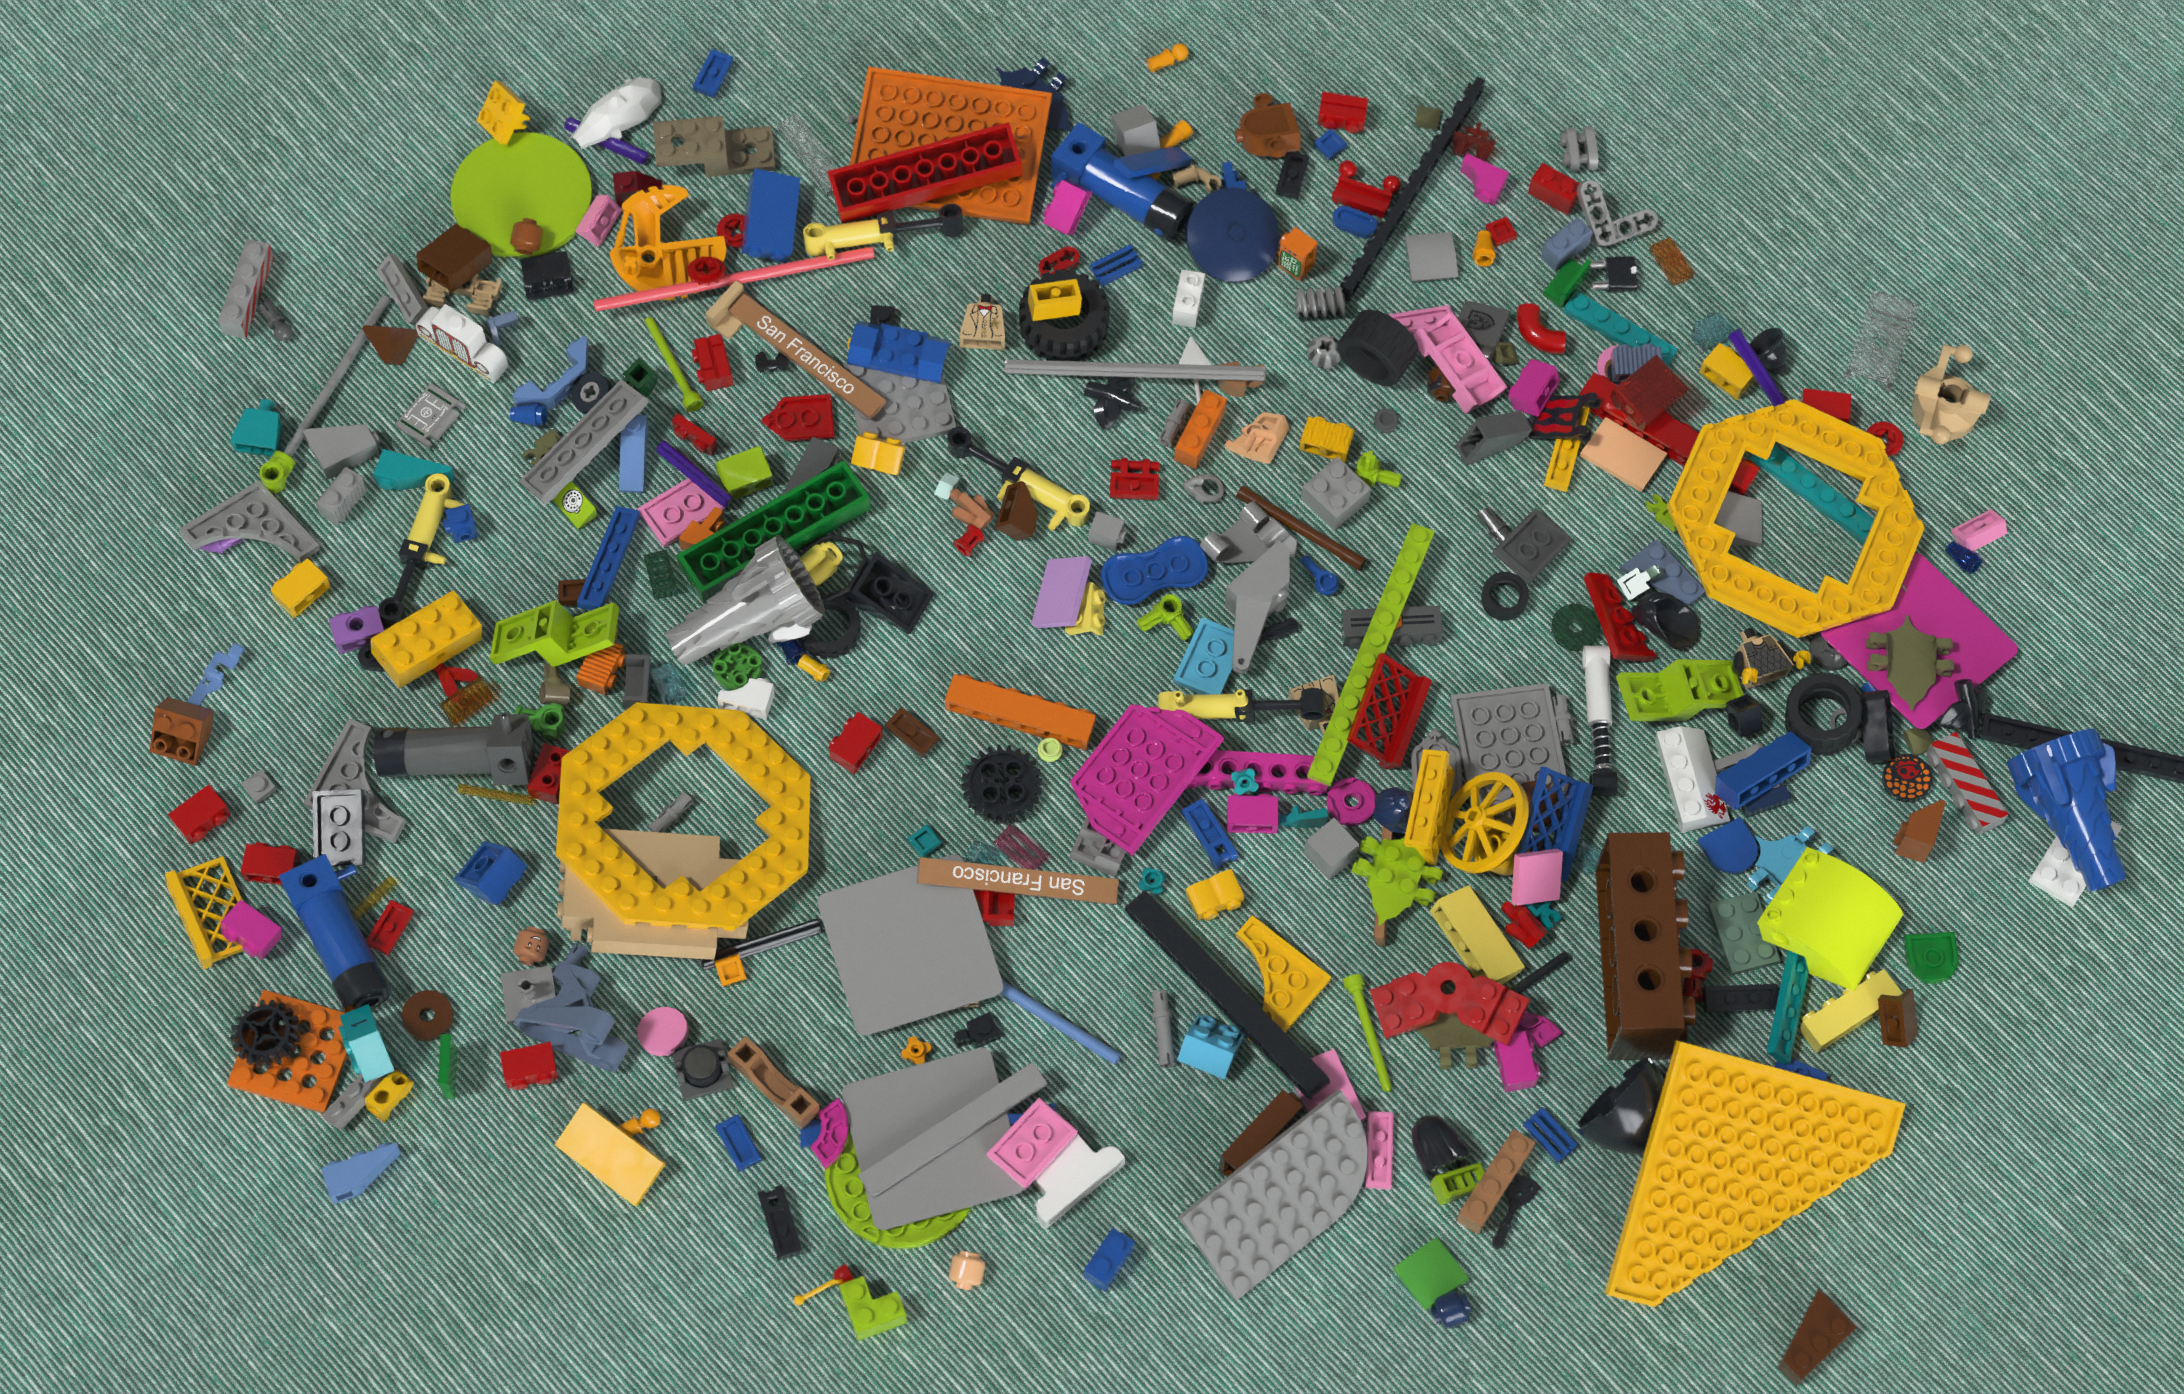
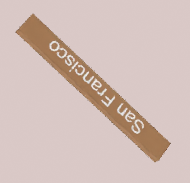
[729,293,886,420]
[917,857,1119,905]

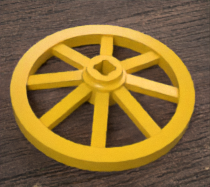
[1440,772,1529,874]

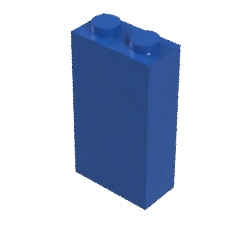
[741,168,800,263]

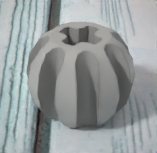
[1307,334,1341,370]

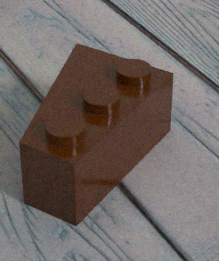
[1777,1289,1857,1387]

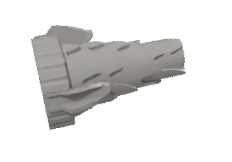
[665,535,825,665]

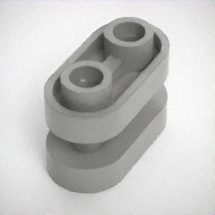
[1560,126,1598,171]

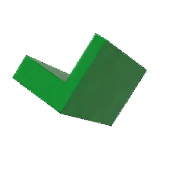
[1543,258,1592,308]

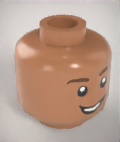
[513,926,550,966]

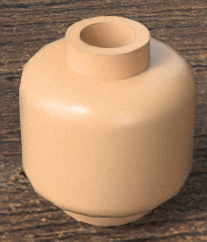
[949,1250,985,1290]

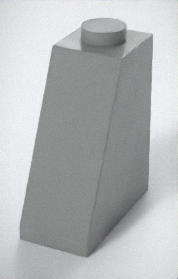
[303,424,380,479]

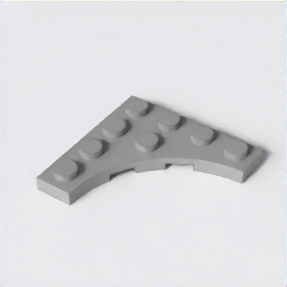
[179,480,320,562]
[303,718,406,844]

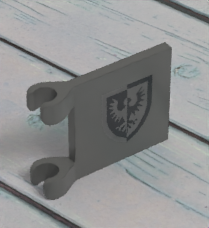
[1458,300,1511,364]

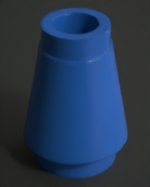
[510,403,547,427]

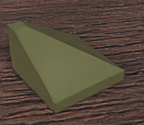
[1414,105,1441,130]
[1493,342,1518,365]
[1902,727,1934,756]

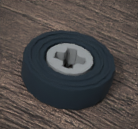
[571,373,613,415]

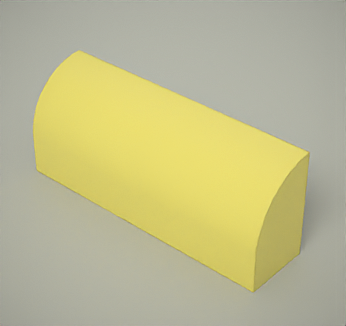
[1430,885,1525,985]

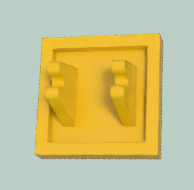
[476,80,530,145]

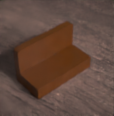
[1878,988,1918,1047]

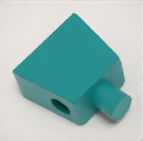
[230,399,283,457]

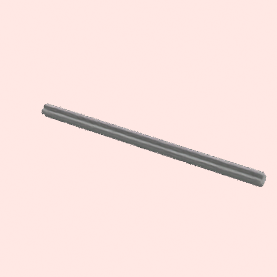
[1004,359,1266,381]

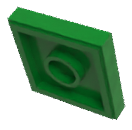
[438,1034,458,1099]

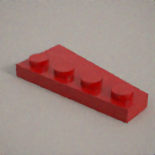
[1583,572,1657,662]

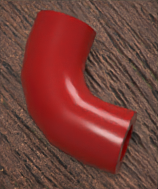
[1517,303,1566,354]

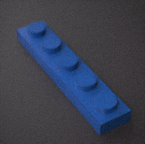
[577,506,640,610]

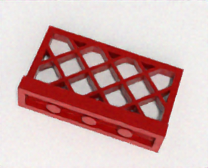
[1347,653,1432,770]

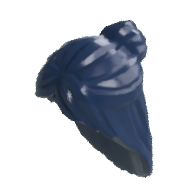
[1373,787,1414,834]

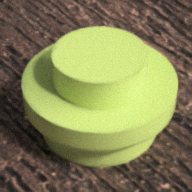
[1038,738,1063,762]

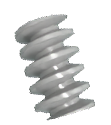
[1295,286,1345,319]

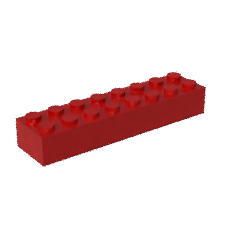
[827,122,1023,224]

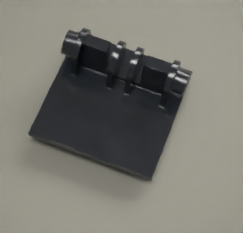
[520,251,574,301]

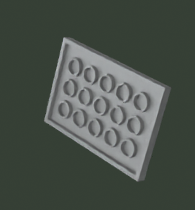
[1450,683,1568,835]

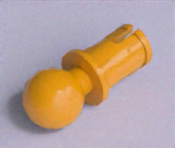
[1146,43,1189,73]
[618,1108,661,1136]

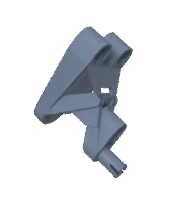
[514,943,628,1072]

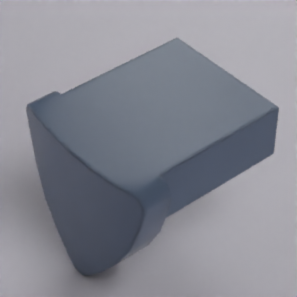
[486,310,518,346]

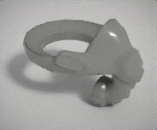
[1183,474,1224,503]

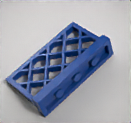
[1516,767,1594,882]

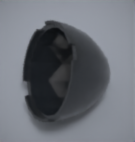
[1575,1057,1665,1154]

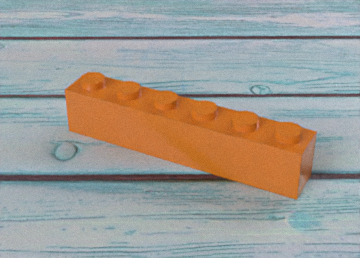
[945,674,1096,751]

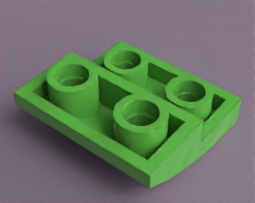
[1393,1237,1469,1311]

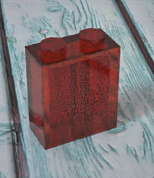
[1610,354,1689,432]

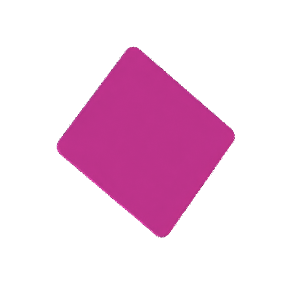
[1819,553,2018,729]

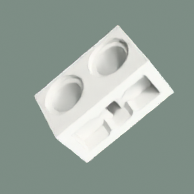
[1172,269,1205,328]

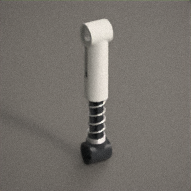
[1582,646,1617,796]

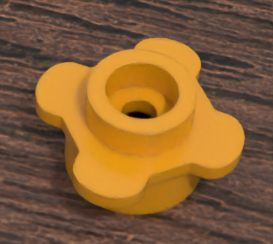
[901,1036,931,1065]

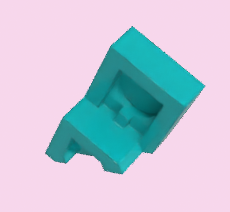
[1278,805,1328,828]

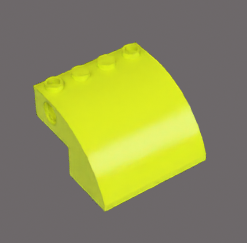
[1757,847,1903,991]

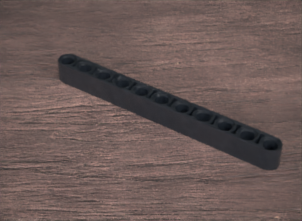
[1124,891,1331,1100]

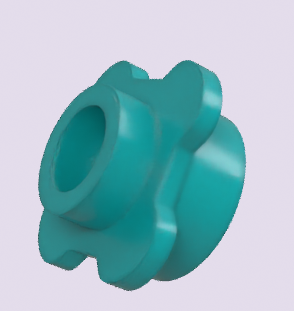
[1231,768,1258,795]
[1138,868,1166,895]

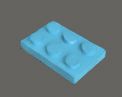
[1173,617,1234,694]

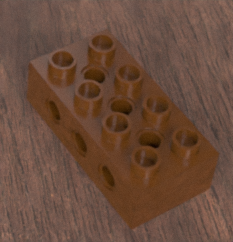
[1595,832,1696,1060]

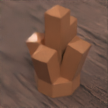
[950,488,995,531]

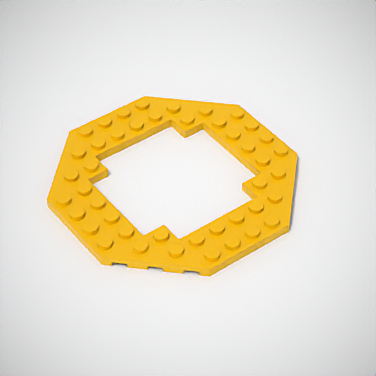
[1666,399,1925,638]
[556,702,811,931]

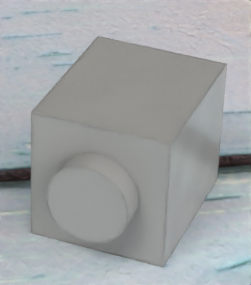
[1088,511,1127,551]

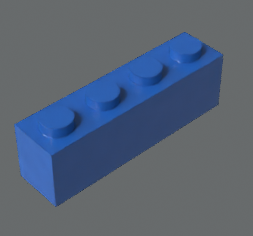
[1715,731,1811,810]

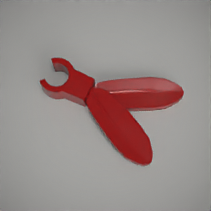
[432,663,478,702]

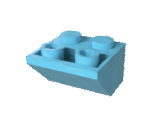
[1177,1014,1245,1080]

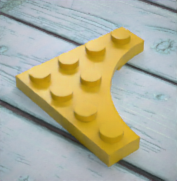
[1236,915,1331,1041]

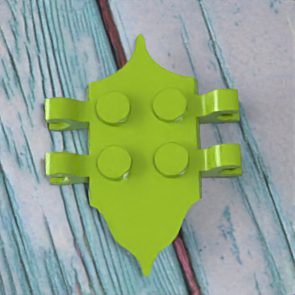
[1351,836,1443,926]

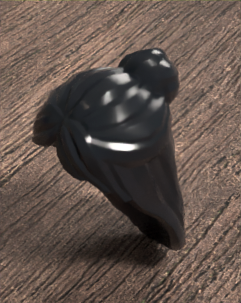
[1631,591,1700,650]

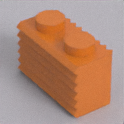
[576,642,626,695]

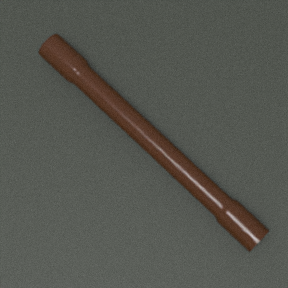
[1236,485,1366,571]

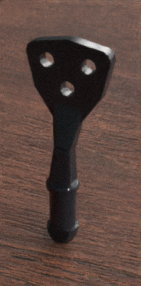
[1492,1174,1539,1249]

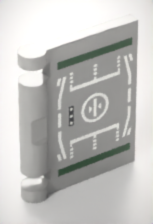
[394,383,467,449]

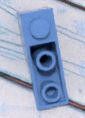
[321,1142,401,1204]

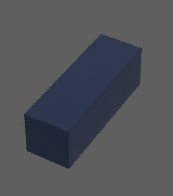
[1741,785,1791,818]

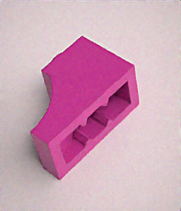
[1460,153,1509,206]

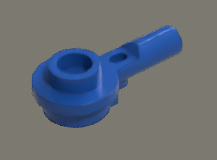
[1301,555,1339,596]

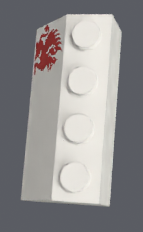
[1655,726,1730,833]

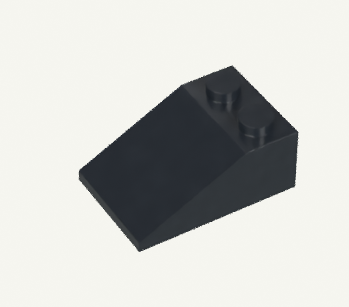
[842,552,935,634]

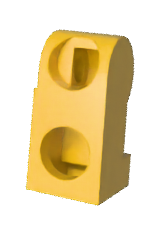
[365,1069,414,1123]

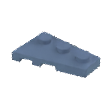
[1620,539,1705,607]

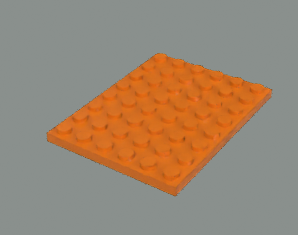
[850,66,1052,225]

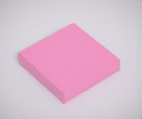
[1511,849,1563,905]

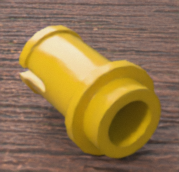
[797,654,830,682]

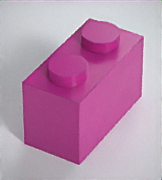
[1043,180,1092,235]
[1508,359,1561,417]
[1227,793,1278,834]
[221,899,281,960]
[1493,1031,1540,1092]

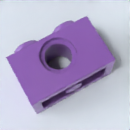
[329,606,385,654]

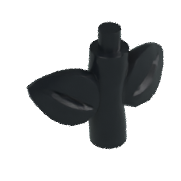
[1084,377,1142,431]
[1939,679,1988,739]

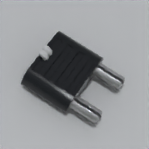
[1590,256,1637,292]

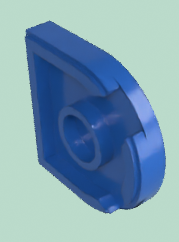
[1697,817,1758,875]

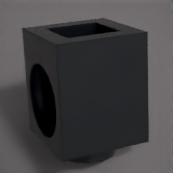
[1726,694,1763,738]

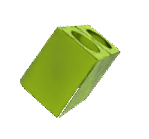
[715,445,773,500]

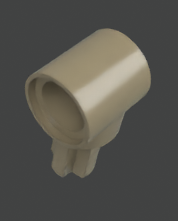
[539,663,570,706]

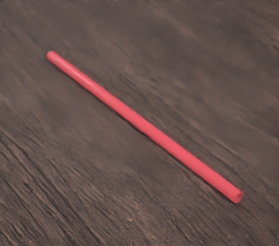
[593,247,874,312]

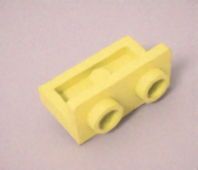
[1065,582,1106,636]

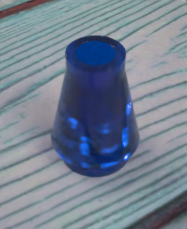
[1945,541,1983,575]

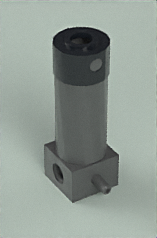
[374,712,536,785]

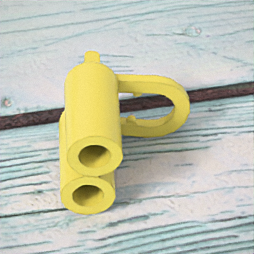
[800,542,843,588]

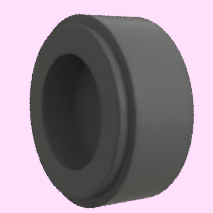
[1374,408,1398,434]

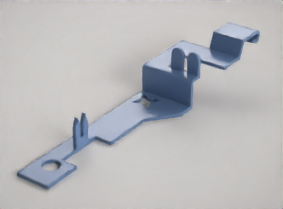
[187,643,246,706]

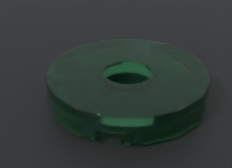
[1551,603,1600,651]

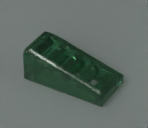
[643,549,678,600]

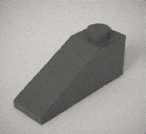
[781,437,842,495]

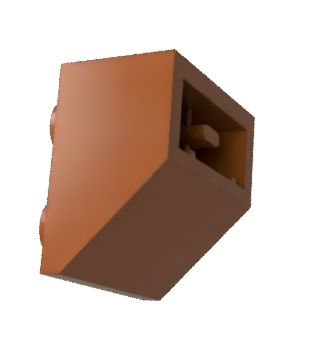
[149,697,214,766]

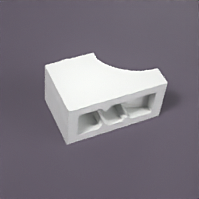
[717,678,775,720]

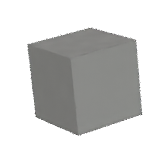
[1111,104,1161,156]
[1304,818,1359,880]

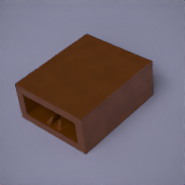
[416,224,492,292]

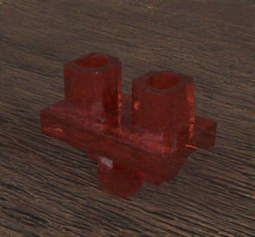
[1453,122,1496,162]

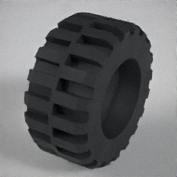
[1019,269,1110,361]

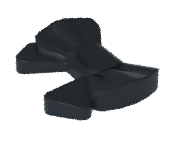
[755,351,788,372]

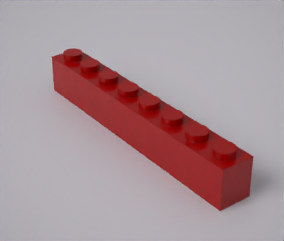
[1579,372,1760,496]

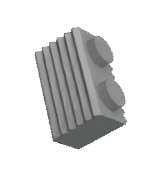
[315,467,367,526]

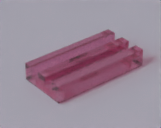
[993,824,1048,870]

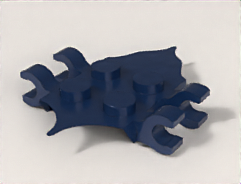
[996,58,1072,131]

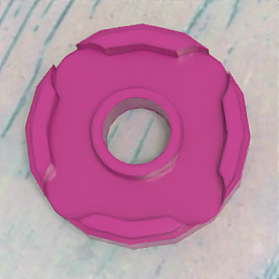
[1326,777,1376,827]

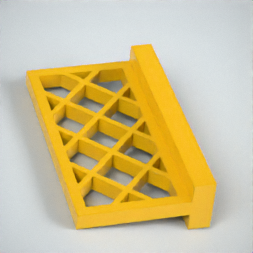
[1404,749,1455,866]
[165,856,244,970]

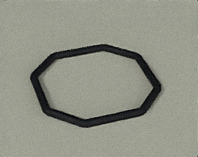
[800,534,868,601]

